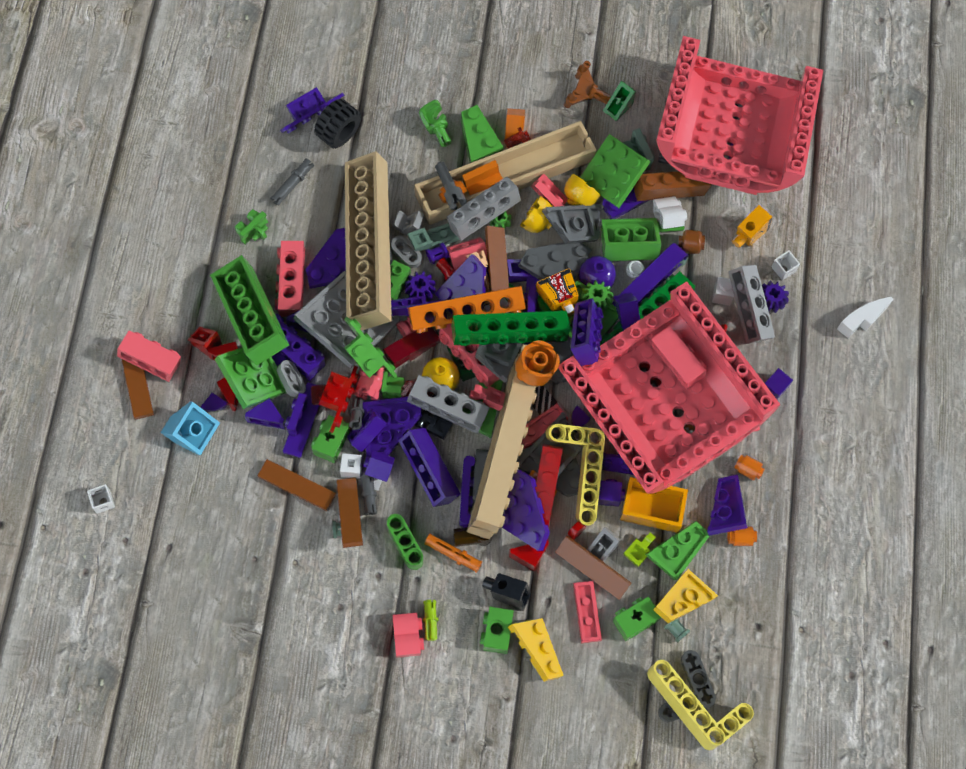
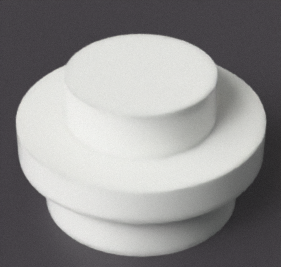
[626,260,645,279]

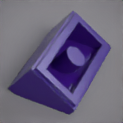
[347,408,386,452]

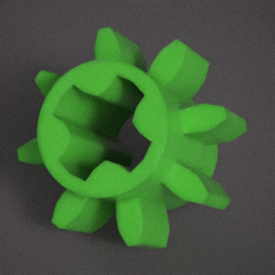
[489,211,511,230]

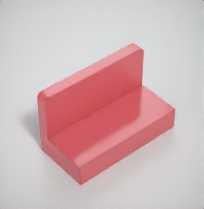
[446,237,487,270]

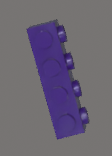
[571,298,603,366]
[275,313,326,381]
[398,428,461,507]

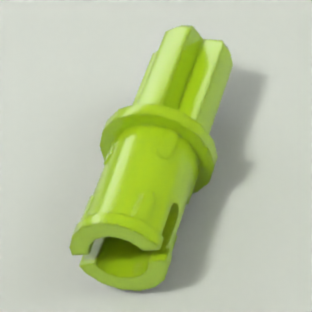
[422,600,439,641]

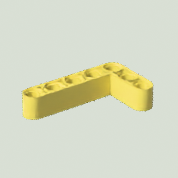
[545,424,605,525]
[647,660,754,750]

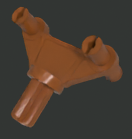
[564,61,611,108]

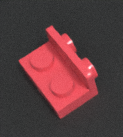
[530,174,568,207]

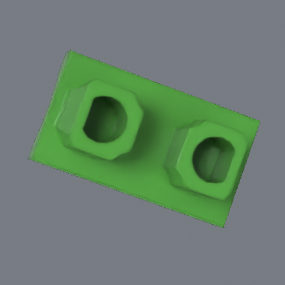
[235,209,268,245]

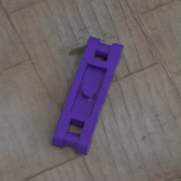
[459,455,475,528]

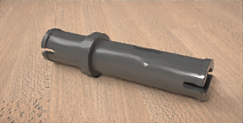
[270,158,314,206]

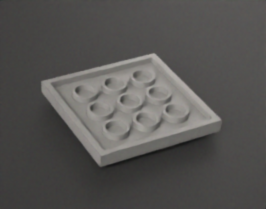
[294,271,401,369]

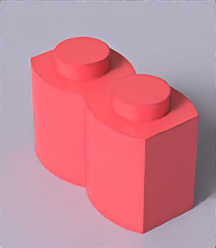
[393,613,424,658]

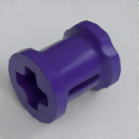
[425,242,449,265]

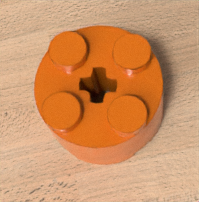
[515,341,560,386]

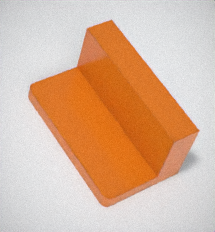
[462,160,503,196]

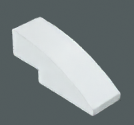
[837,297,894,339]

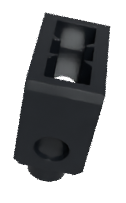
[482,573,531,612]

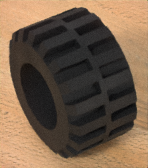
[314,98,361,149]

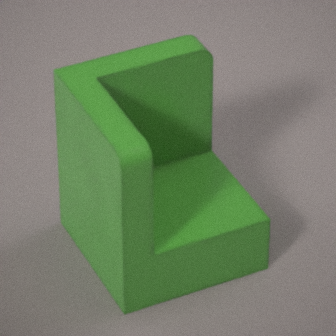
[381,371,404,399]

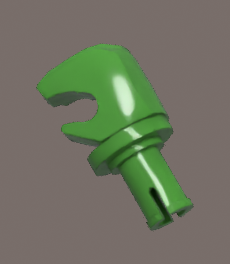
[419,100,451,147]

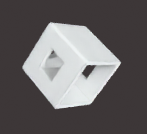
[771,250,800,280]
[340,453,363,479]
[87,484,115,514]

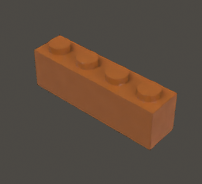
[633,171,712,201]

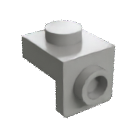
[392,211,424,235]

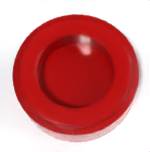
[568,521,586,540]

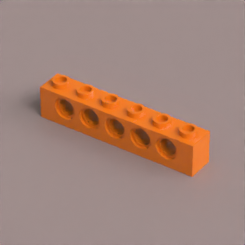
[407,286,526,333]

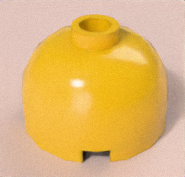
[564,174,601,206]
[520,195,552,233]
[422,357,460,395]

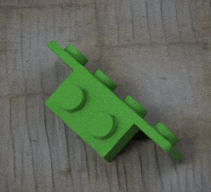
[344,317,397,378]

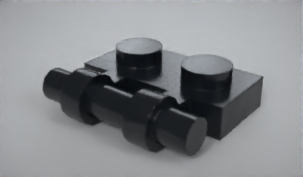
[415,394,454,440]

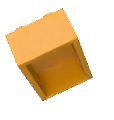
[620,477,688,533]

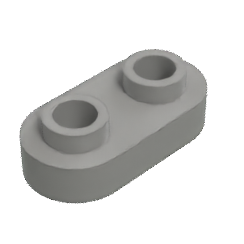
[391,236,422,268]
[277,360,306,398]

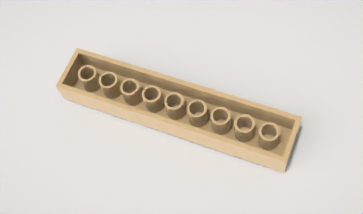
[345,151,392,331]

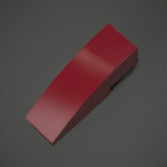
[383,327,441,368]

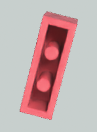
[651,326,707,389]
[117,330,181,382]

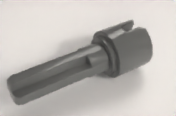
[435,162,467,210]

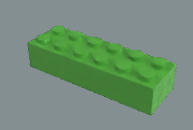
[210,255,289,366]

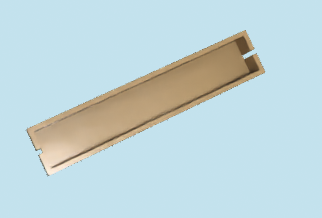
[415,121,597,225]
[467,344,538,539]

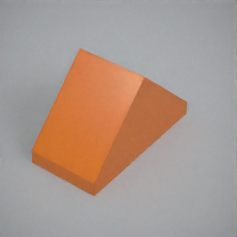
[505,108,525,143]

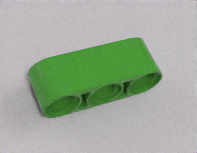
[387,514,423,570]

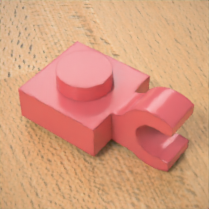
[469,384,506,411]

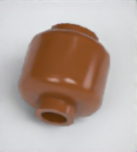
[678,230,705,254]

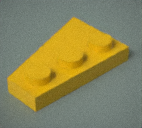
[653,569,718,624]
[508,618,564,682]

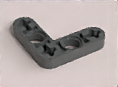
[658,650,716,723]

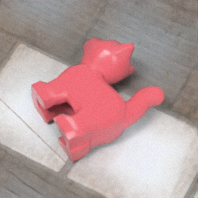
[352,366,385,400]

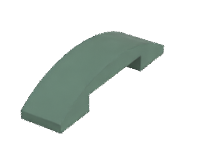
[407,223,482,251]

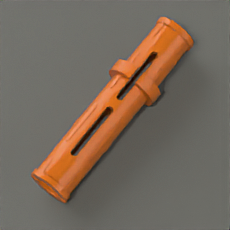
[424,533,482,573]

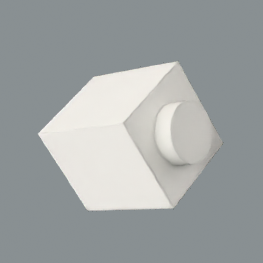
[712,277,734,306]

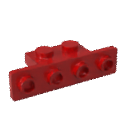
[319,365,359,433]

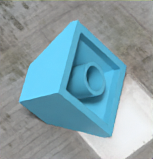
[161,401,220,455]

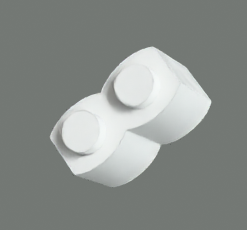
[653,196,687,229]

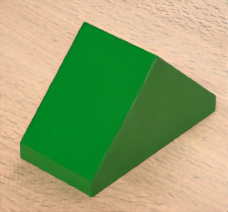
[603,81,636,121]

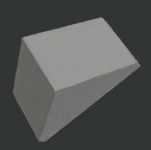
[587,527,620,562]

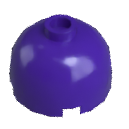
[578,256,616,288]

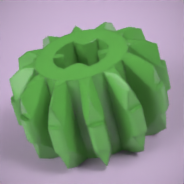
[581,280,613,311]

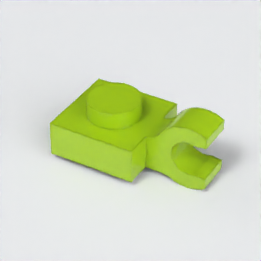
[623,532,656,567]

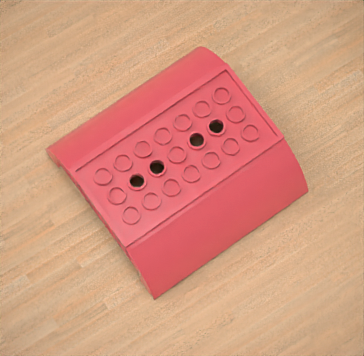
[656,36,823,195]
[558,281,780,494]

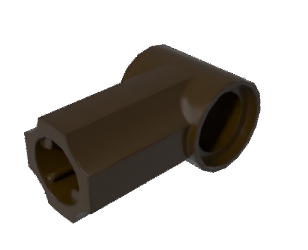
[453,527,493,547]

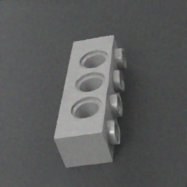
[447,177,521,241]
[728,265,775,344]
[407,375,489,434]

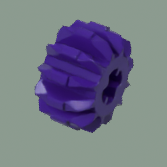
[404,271,436,301]
[762,280,789,313]

